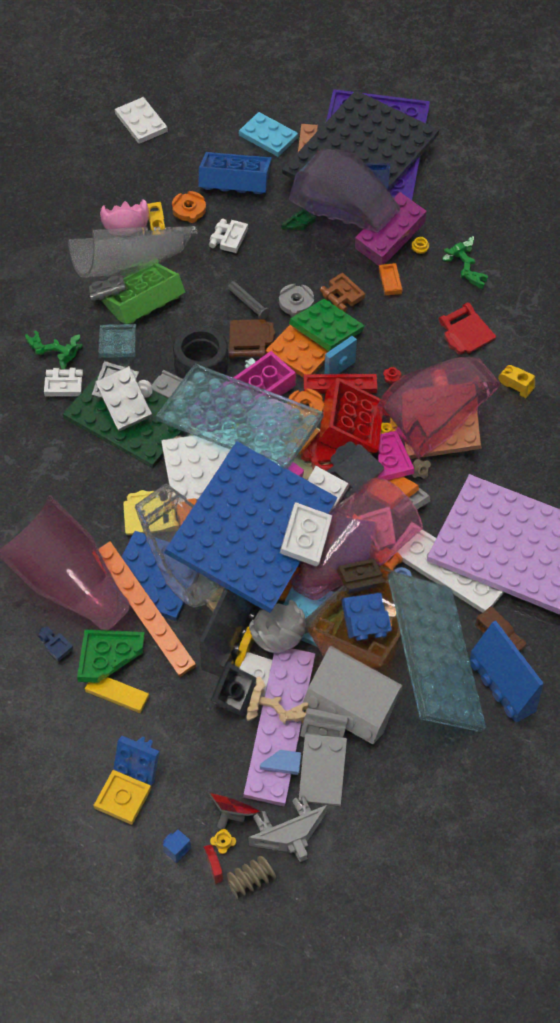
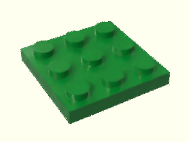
[289,299,364,351]

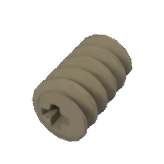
[227,856,276,899]

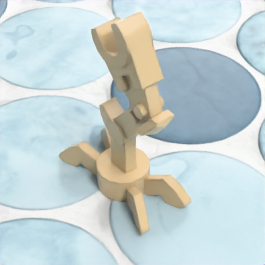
[247,676,308,724]

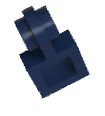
[37,626,73,662]

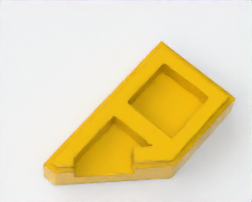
[234,627,254,668]

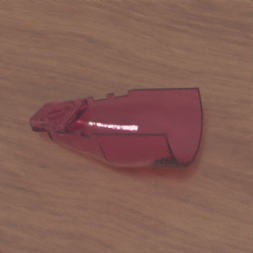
[291,477,423,600]
[0,495,130,631]

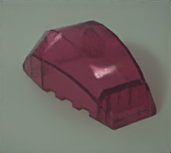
[377,357,501,459]

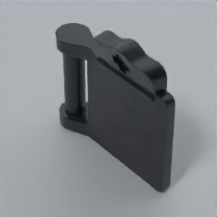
[327,441,384,504]

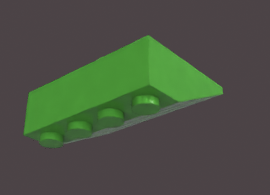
[101,262,185,324]

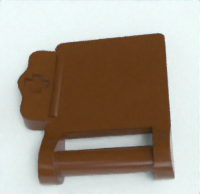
[229,319,275,360]

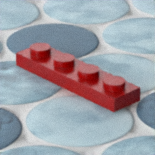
[304,374,377,393]

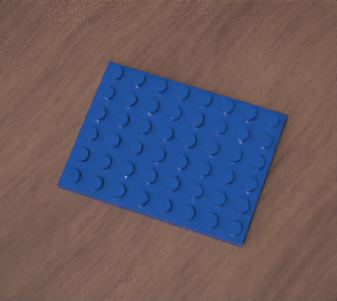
[164,441,338,613]

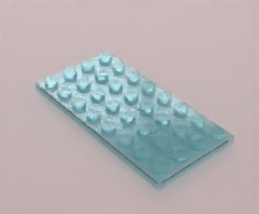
[156,364,324,470]
[388,572,486,732]

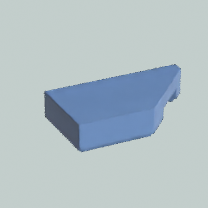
[260,750,301,775]

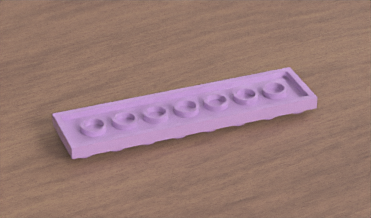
[243,648,315,806]

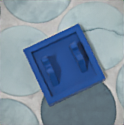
[113,736,160,786]

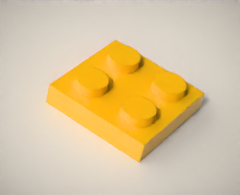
[94,770,151,825]

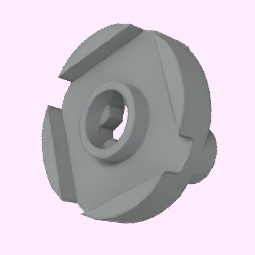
[279,284,314,317]

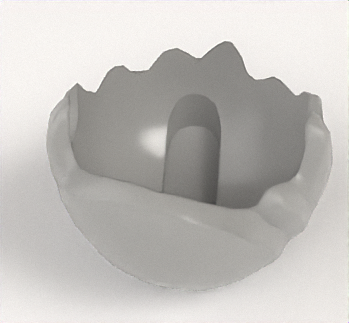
[249,600,306,653]

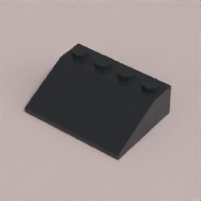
[199,588,257,677]

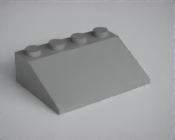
[303,646,402,744]

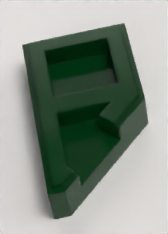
[281,208,316,230]

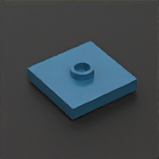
[324,336,357,374]

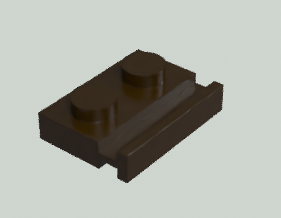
[337,558,385,594]

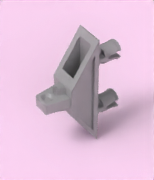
[248,795,327,862]

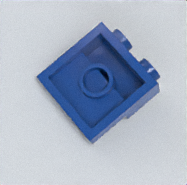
[341,593,392,641]

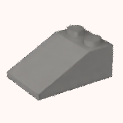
[299,734,347,806]

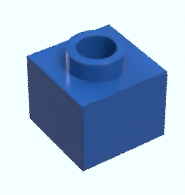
[163,830,191,863]

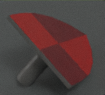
[209,793,260,829]

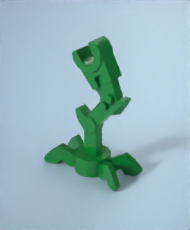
[442,236,488,289]
[25,330,83,370]

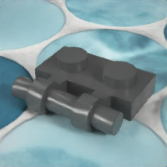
[89,275,126,301]

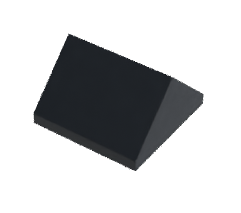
[211,662,257,717]

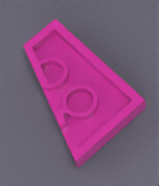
[378,430,414,483]

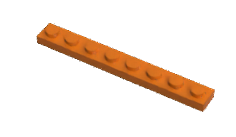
[94,541,196,677]

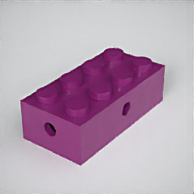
[355,192,427,266]

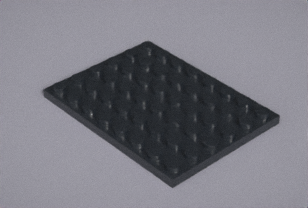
[282,90,439,216]

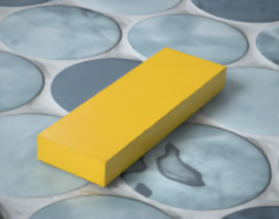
[85,677,149,714]

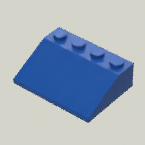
[198,152,272,194]
[469,620,544,723]

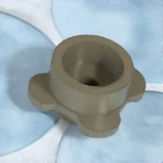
[411,459,431,479]

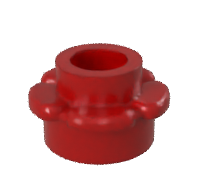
[383,367,401,384]

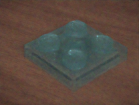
[99,324,136,358]

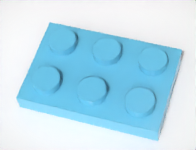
[239,112,298,157]

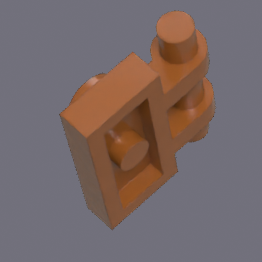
[320,272,365,312]

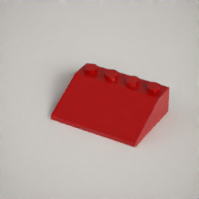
[318,378,384,453]

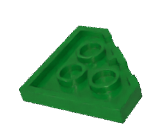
[77,630,145,683]

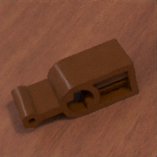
[475,606,527,652]

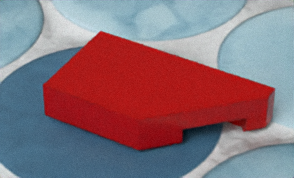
[204,844,223,884]

